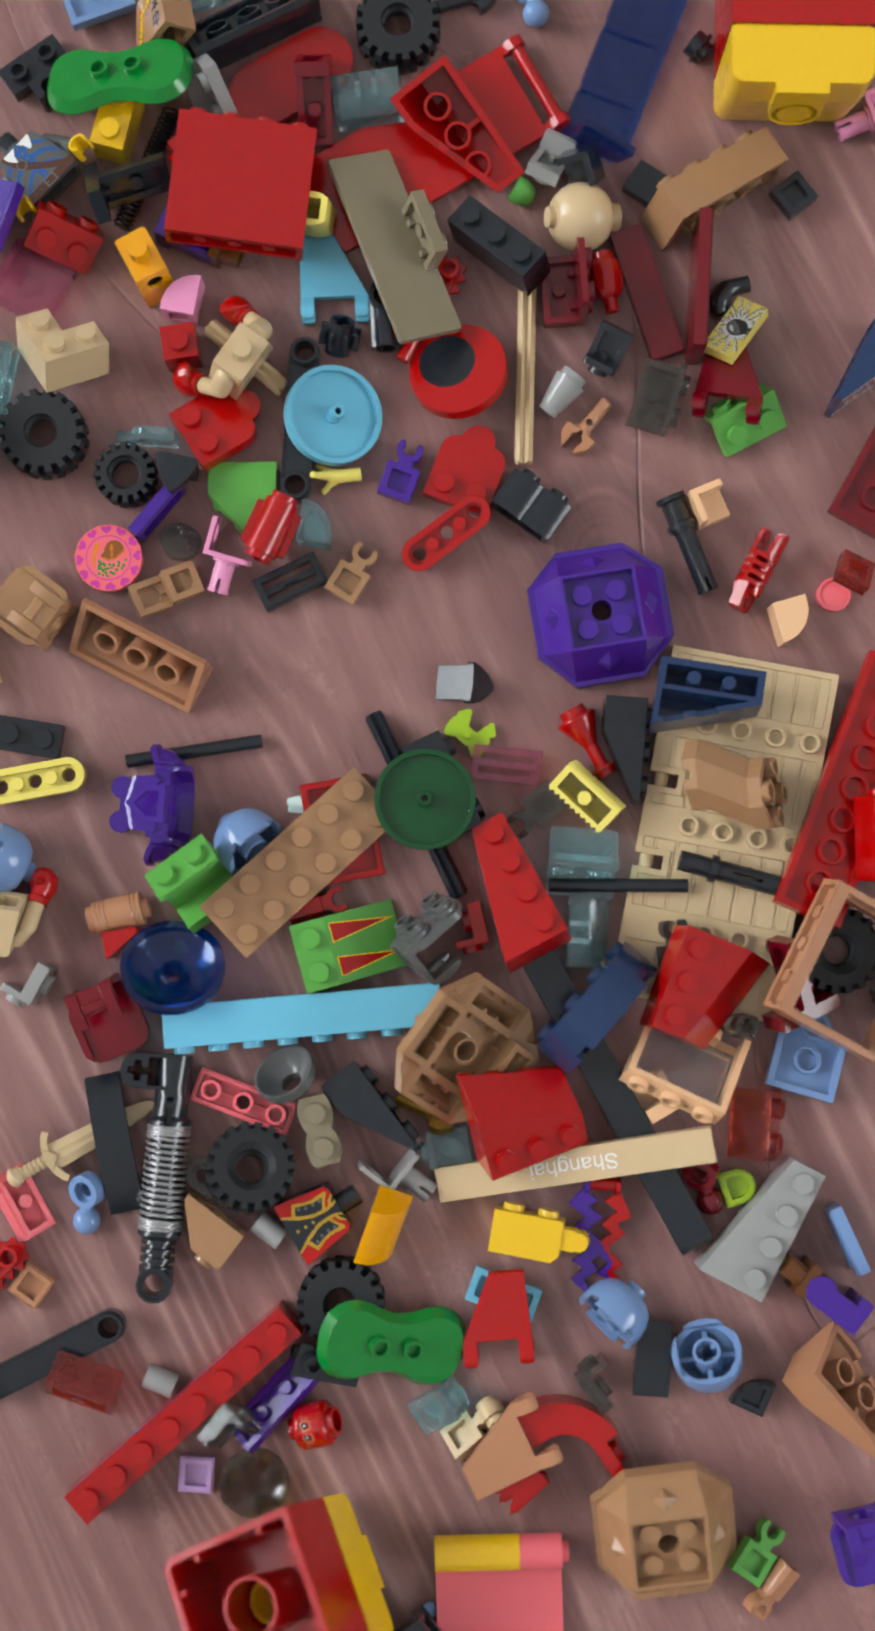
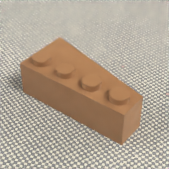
[640,126,789,252]

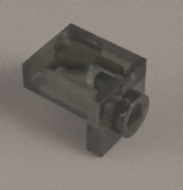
[197,1403,261,1449]

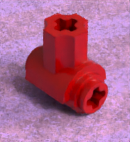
[240,490,302,565]

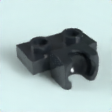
[0,34,66,113]

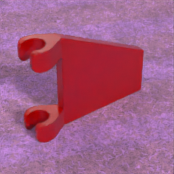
[463,1268,535,1368]

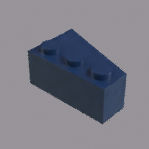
[648,656,767,734]

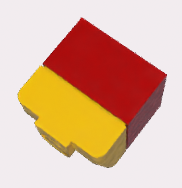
[713,0,875,125]
[165,1493,393,1631]

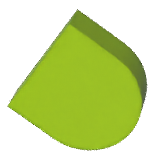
[717,1167,756,1209]

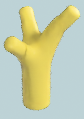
[310,463,362,495]

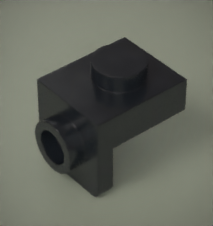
[583,320,634,378]

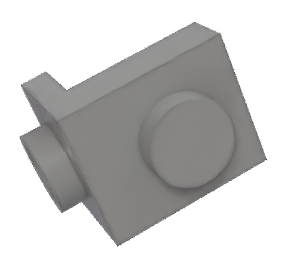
[525,128,577,187]
[0,962,57,1008]

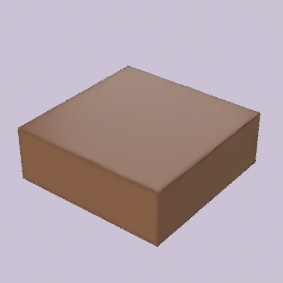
[7,1259,58,1310]

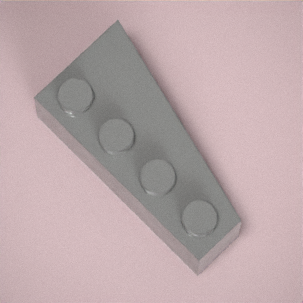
[694,1155,826,1303]

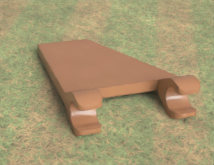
[462,1392,563,1501]

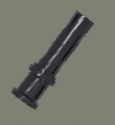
[656,490,719,595]

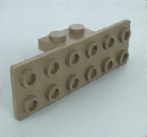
[327,150,462,344]

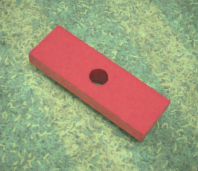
[189,1066,298,1136]

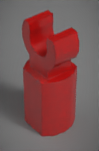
[290,886,348,925]

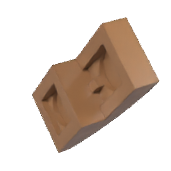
[127,560,205,620]

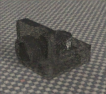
[574,1352,614,1415]

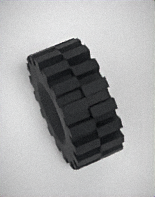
[355,0,440,75]
[0,388,90,480]
[794,908,875,994]
[205,1122,295,1215]
[296,1255,385,1339]

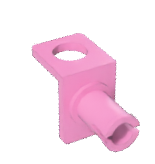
[834,87,875,142]
[203,515,253,596]

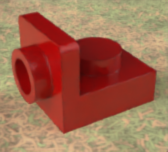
[454,901,489,954]

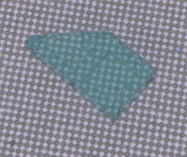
[115,425,179,449]

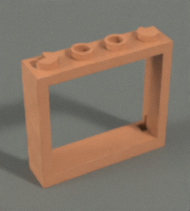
[763,878,875,1064]

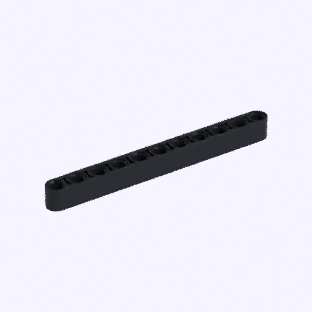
[523,950,713,1256]

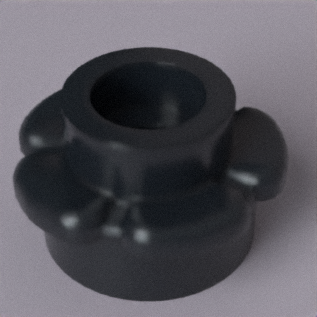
[683,29,713,63]

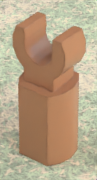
[742,1556,800,1621]

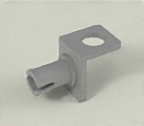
[357,1149,437,1202]

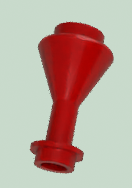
[558,703,616,780]

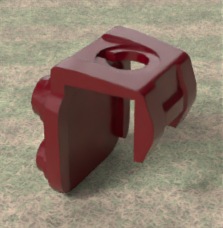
[64,973,150,1063]

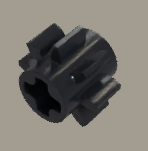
[318,315,361,358]

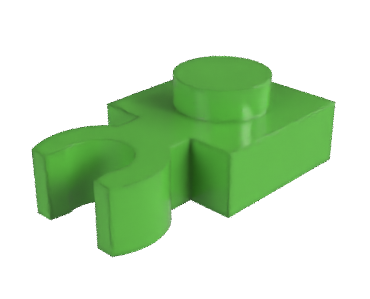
[727,1516,786,1588]

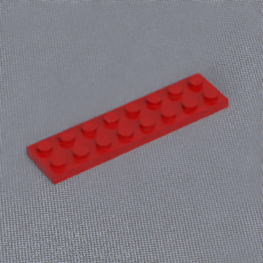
[773,650,875,930]

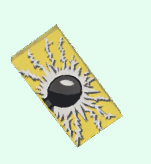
[704,296,768,365]

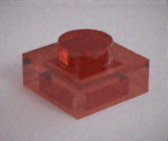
[833,549,875,596]

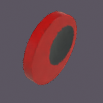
[409,324,508,419]

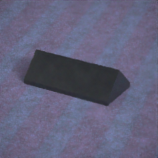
[185,0,322,70]

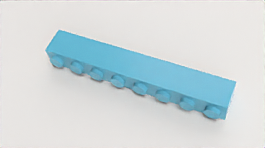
[161,983,440,1054]

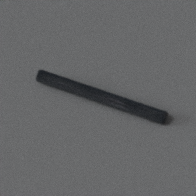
[366,711,467,899]

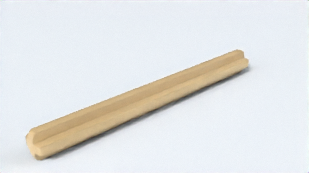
[514,287,537,466]

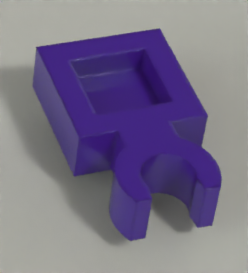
[377,439,423,505]

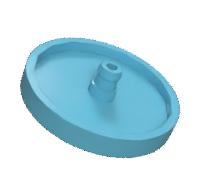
[283,365,382,466]

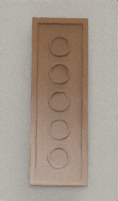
[199,767,386,958]

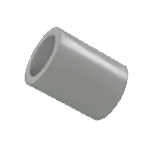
[250,1212,288,1249]
[141,1363,180,1398]

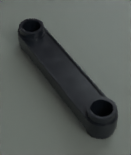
[280,337,321,504]
[0,1308,127,1400]

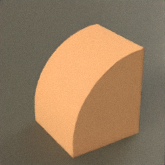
[767,594,809,647]

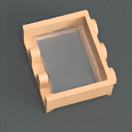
[619,1025,751,1125]

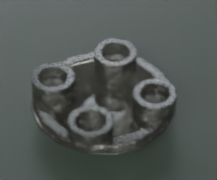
[219,1447,290,1519]

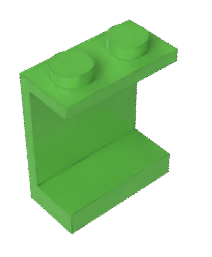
[144,834,236,934]

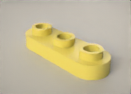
[0,757,87,805]

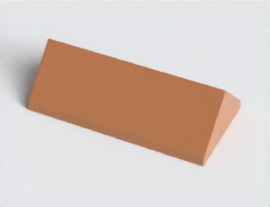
[68,598,214,714]

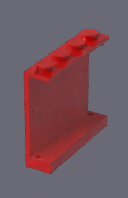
[164,107,317,261]

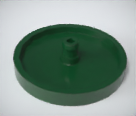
[374,749,476,850]

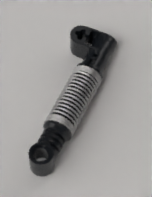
[120,1051,193,1304]

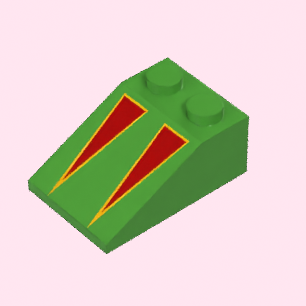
[289,899,407,994]

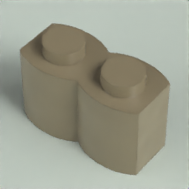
[297,1091,344,1168]

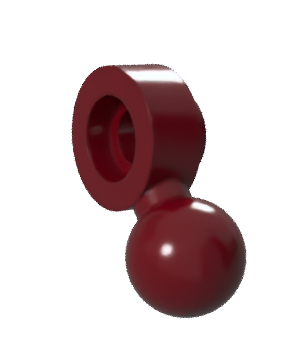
[682,1162,724,1215]

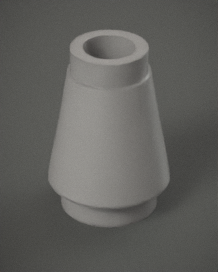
[539,365,586,419]

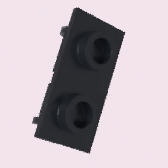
[290,1341,360,1388]

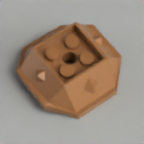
[395,972,539,1124]
[590,1461,737,1600]

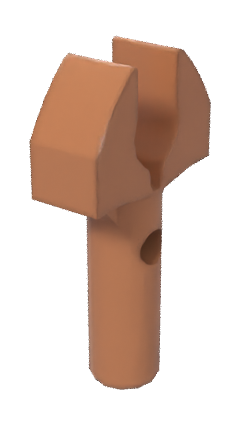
[561,398,612,456]

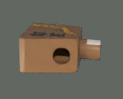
[136,0,196,46]

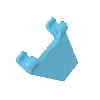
[300,234,369,325]

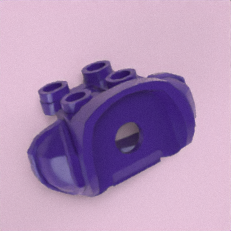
[109,744,195,866]

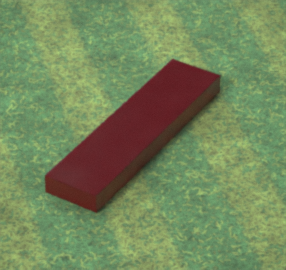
[609,223,685,363]

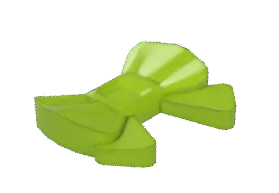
[444,709,496,759]

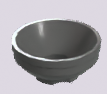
[255,1045,316,1104]

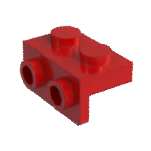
[23,200,104,276]

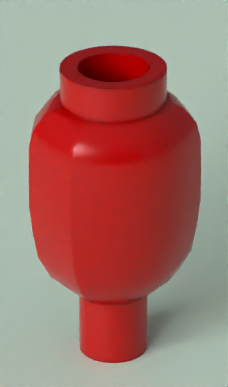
[590,249,624,315]

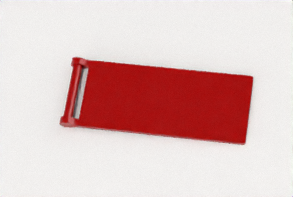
[310,34,571,254]

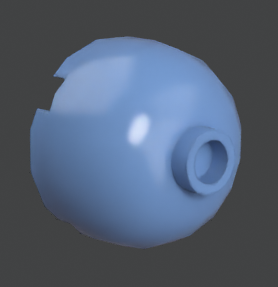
[213,807,283,876]
[0,822,36,892]
[579,1278,649,1349]
[671,1318,743,1394]

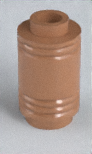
[85,891,152,936]

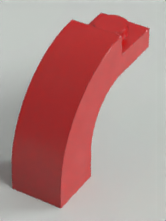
[517,1394,627,1477]

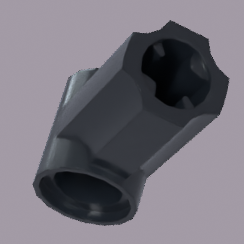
[368,282,401,353]

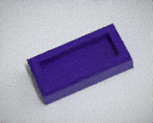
[128,485,185,542]

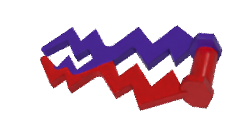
[569,1177,631,1292]

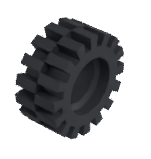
[93,441,159,508]

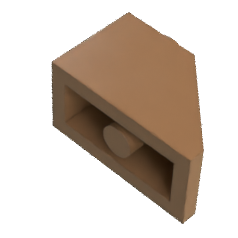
[184,1189,247,1271]

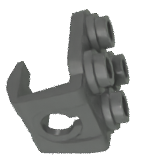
[390,891,463,985]

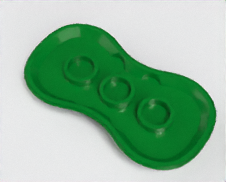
[47,39,193,115]
[317,1300,465,1385]

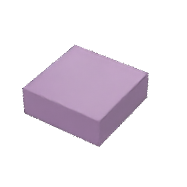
[178,1453,216,1494]

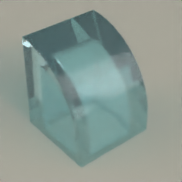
[296,498,333,551]

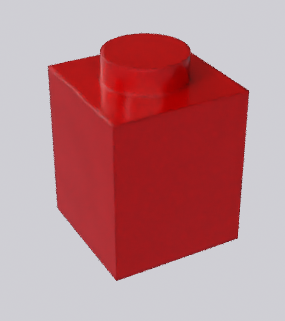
[159,322,203,372]

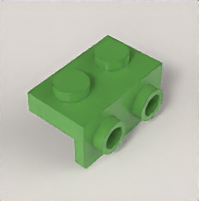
[704,383,787,457]

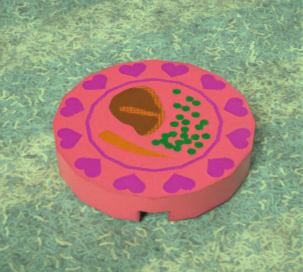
[74,524,144,594]

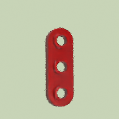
[402,495,491,571]

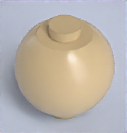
[544,182,622,252]

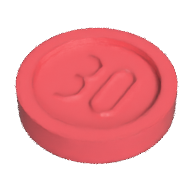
[816,578,851,612]

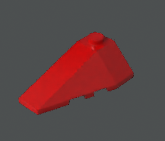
[390,55,525,193]

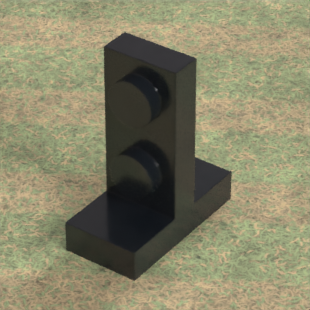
[82,152,171,225]

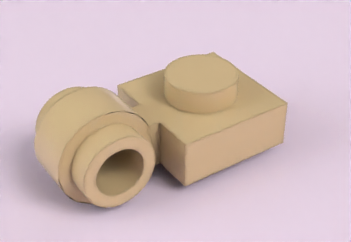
[439,1396,505,1463]

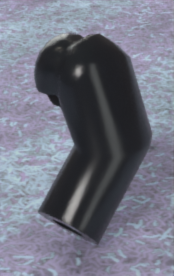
[709,275,751,316]

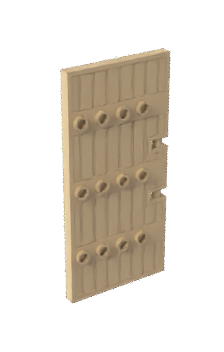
[618,645,839,1022]

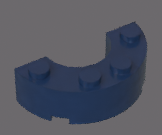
[536,940,658,1074]

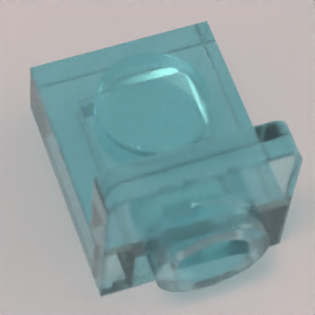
[419,1125,472,1170]
[408,1375,470,1435]

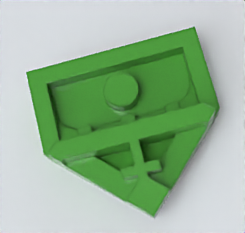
[208,462,278,533]

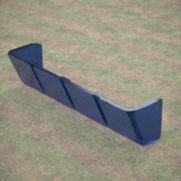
[560,0,687,163]

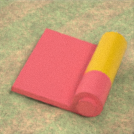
[435,1532,569,1631]

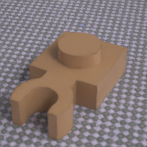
[324,541,378,607]

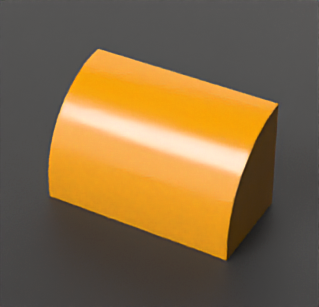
[353,1185,413,1265]

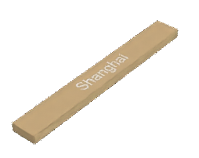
[434,1125,717,1203]

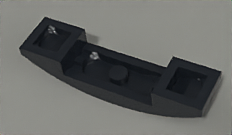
[84,1071,143,1215]

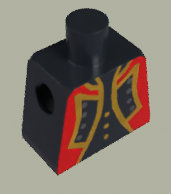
[273,1181,363,1265]

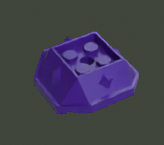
[527,543,674,689]

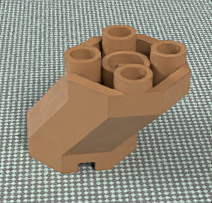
[681,739,788,829]

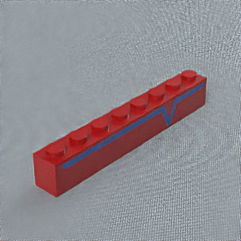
[64,1300,305,1525]

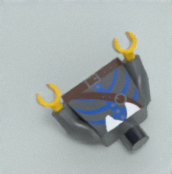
[0,131,95,223]

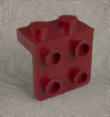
[541,237,595,328]

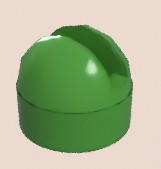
[507,175,536,206]

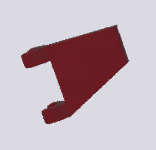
[691,346,763,425]

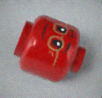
[288,1399,343,1450]

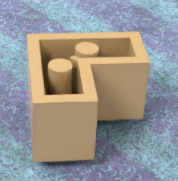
[16,308,109,393]

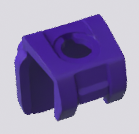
[830,1501,875,1587]

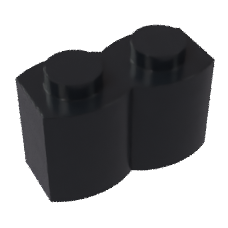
[491,468,571,545]

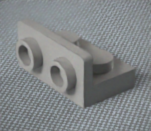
[186,53,238,114]

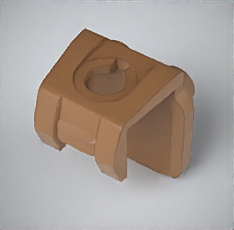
[0,565,79,652]

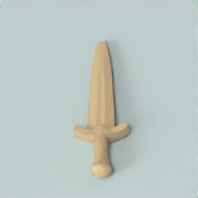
[6,1100,154,1188]

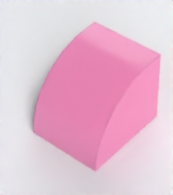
[160,275,205,325]

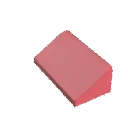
[0,1162,56,1243]

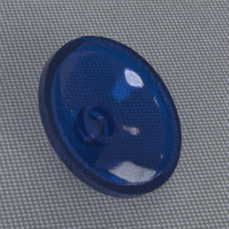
[120,920,225,1015]

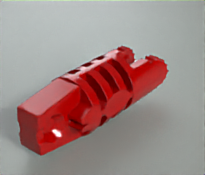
[728,527,790,614]

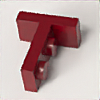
[294,54,334,145]
[762,935,841,1033]

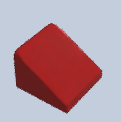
[101,926,142,959]

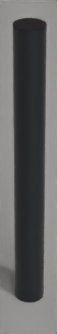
[125,734,263,768]
[549,878,688,893]

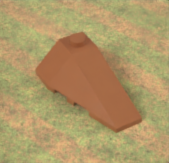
[782,1321,875,1459]

